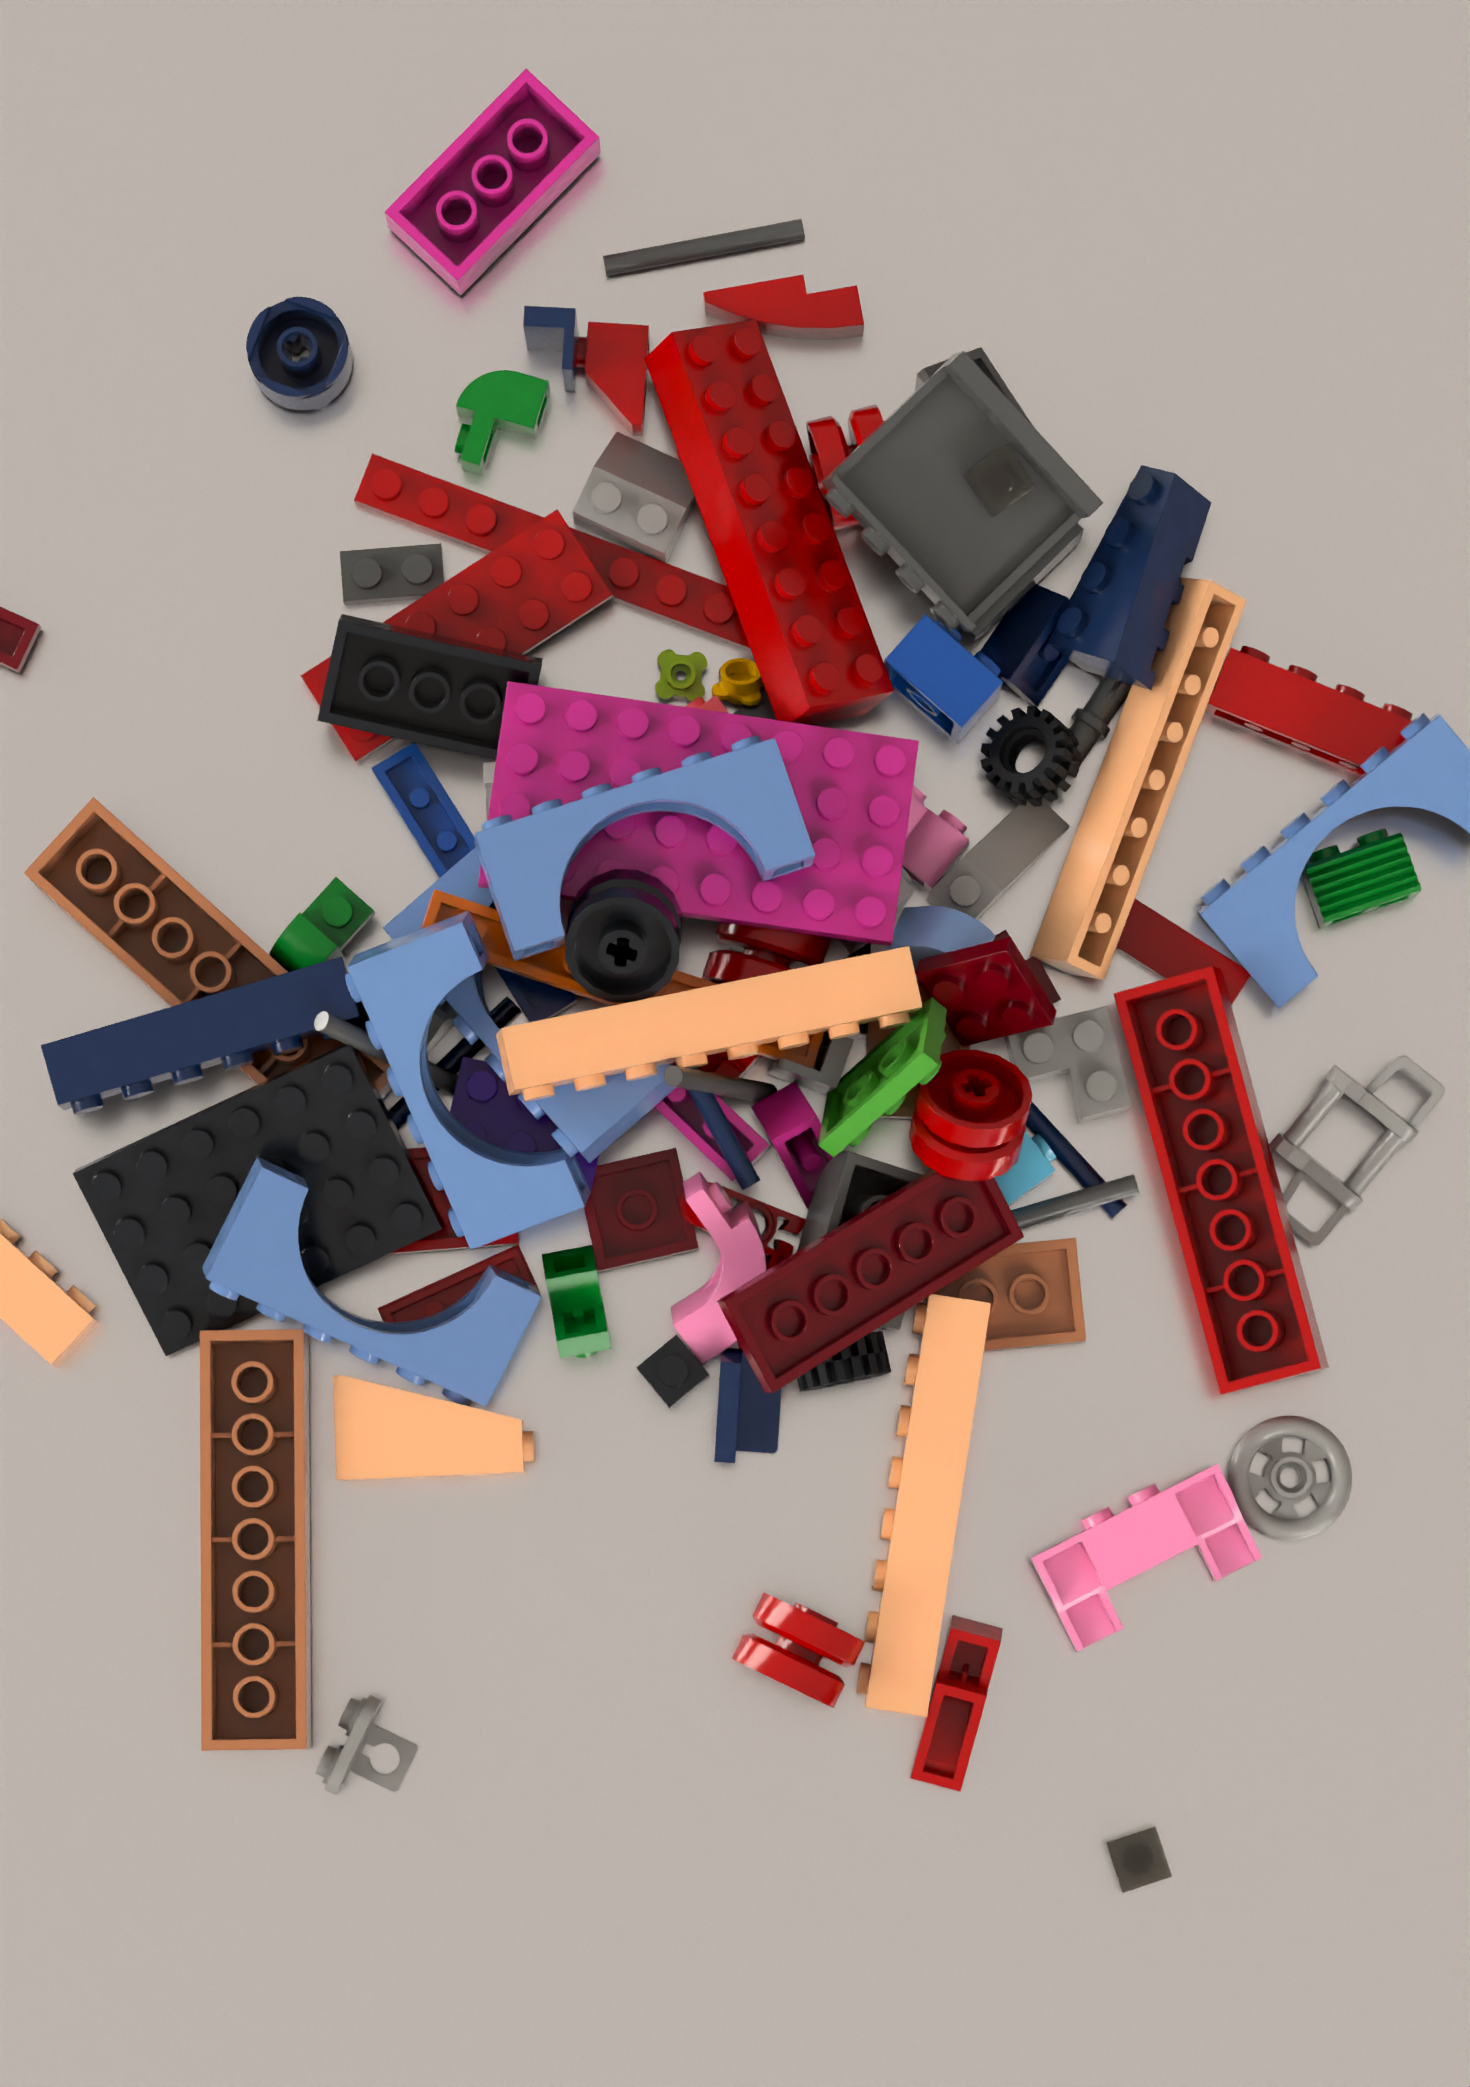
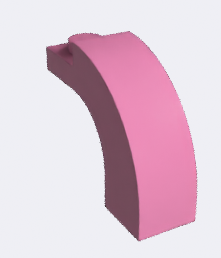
[671,1172,766,1365]

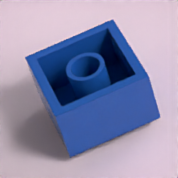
[884,614,1003,744]

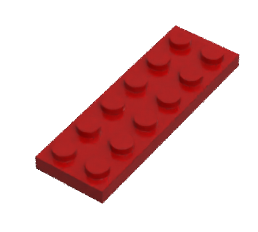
[301,509,614,762]

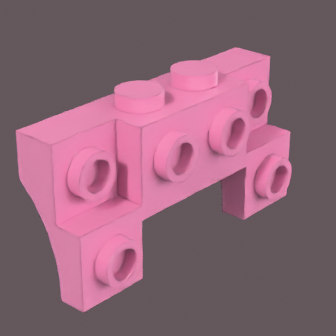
[1030,1464,1262,1652]

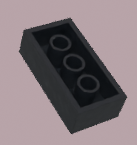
[317,614,543,760]

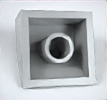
[572,432,696,563]

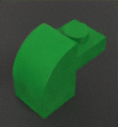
[455,370,550,476]
[269,877,375,972]
[542,1245,611,1358]

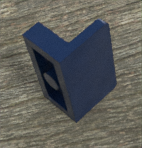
[523,306,579,391]
[980,584,1070,706]
[714,1348,781,1463]

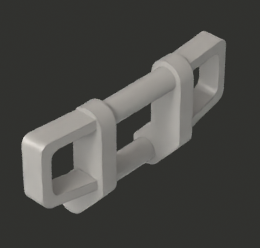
[1269,1055,1445,1246]

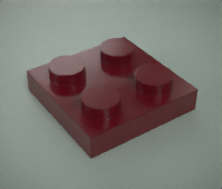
[915,937,1057,1047]
[584,1148,699,1272]

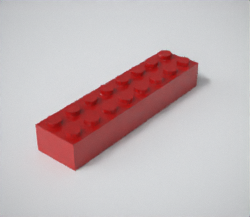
[644,320,894,725]
[1114,966,1329,1395]

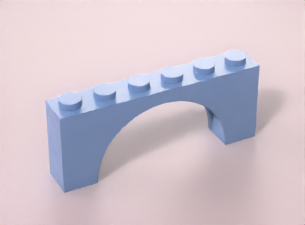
[1199,713,1470,1009]
[474,736,815,961]
[383,847,676,1163]
[345,910,591,1250]
[202,1156,542,1407]

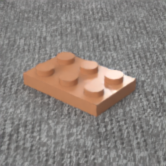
[925,1238,1086,1351]

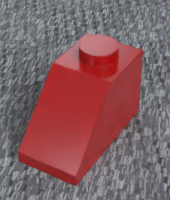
[576,322,650,436]

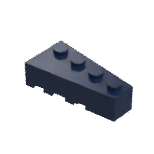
[1047,465,1212,690]

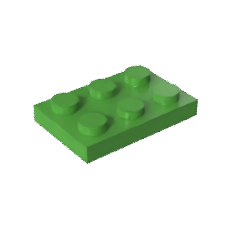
[818,997,947,1158]

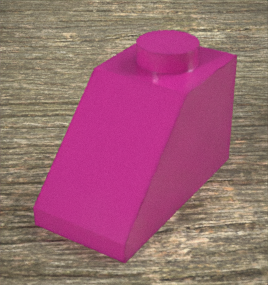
[750,1081,833,1209]

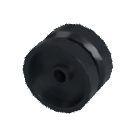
[565,869,682,1003]

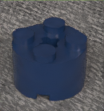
[246,297,353,410]

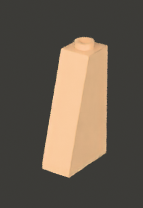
[333,1375,535,1481]

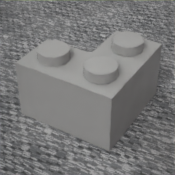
[1004,1006,1132,1124]

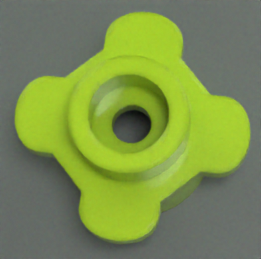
[655,649,707,702]

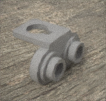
[315,1695,418,1795]

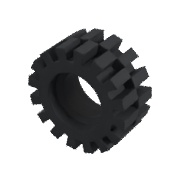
[980,706,1081,807]
[797,1331,891,1392]

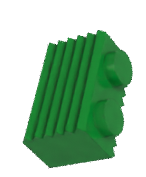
[1301,829,1421,928]

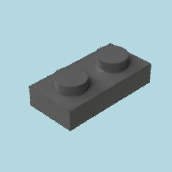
[340,543,445,605]

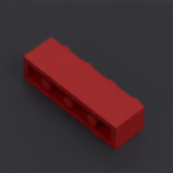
[1205,646,1413,776]

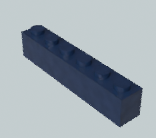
[41,957,363,1115]

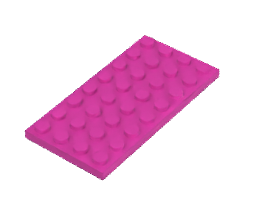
[478,681,919,946]

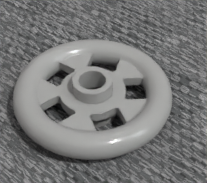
[1228,1415,1352,1540]

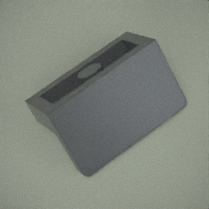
[767,1036,854,1095]

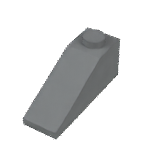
[926,800,1070,920]

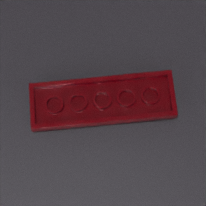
[717,1169,1024,1393]

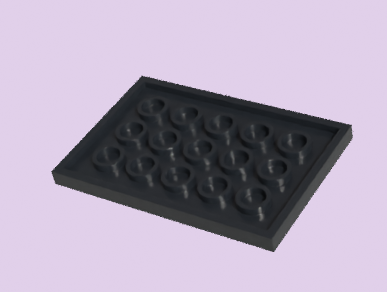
[73,1044,445,1356]

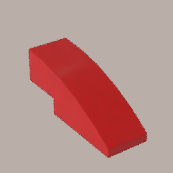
[703,275,864,340]
[910,1615,1003,1792]

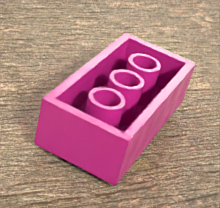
[385,69,601,295]

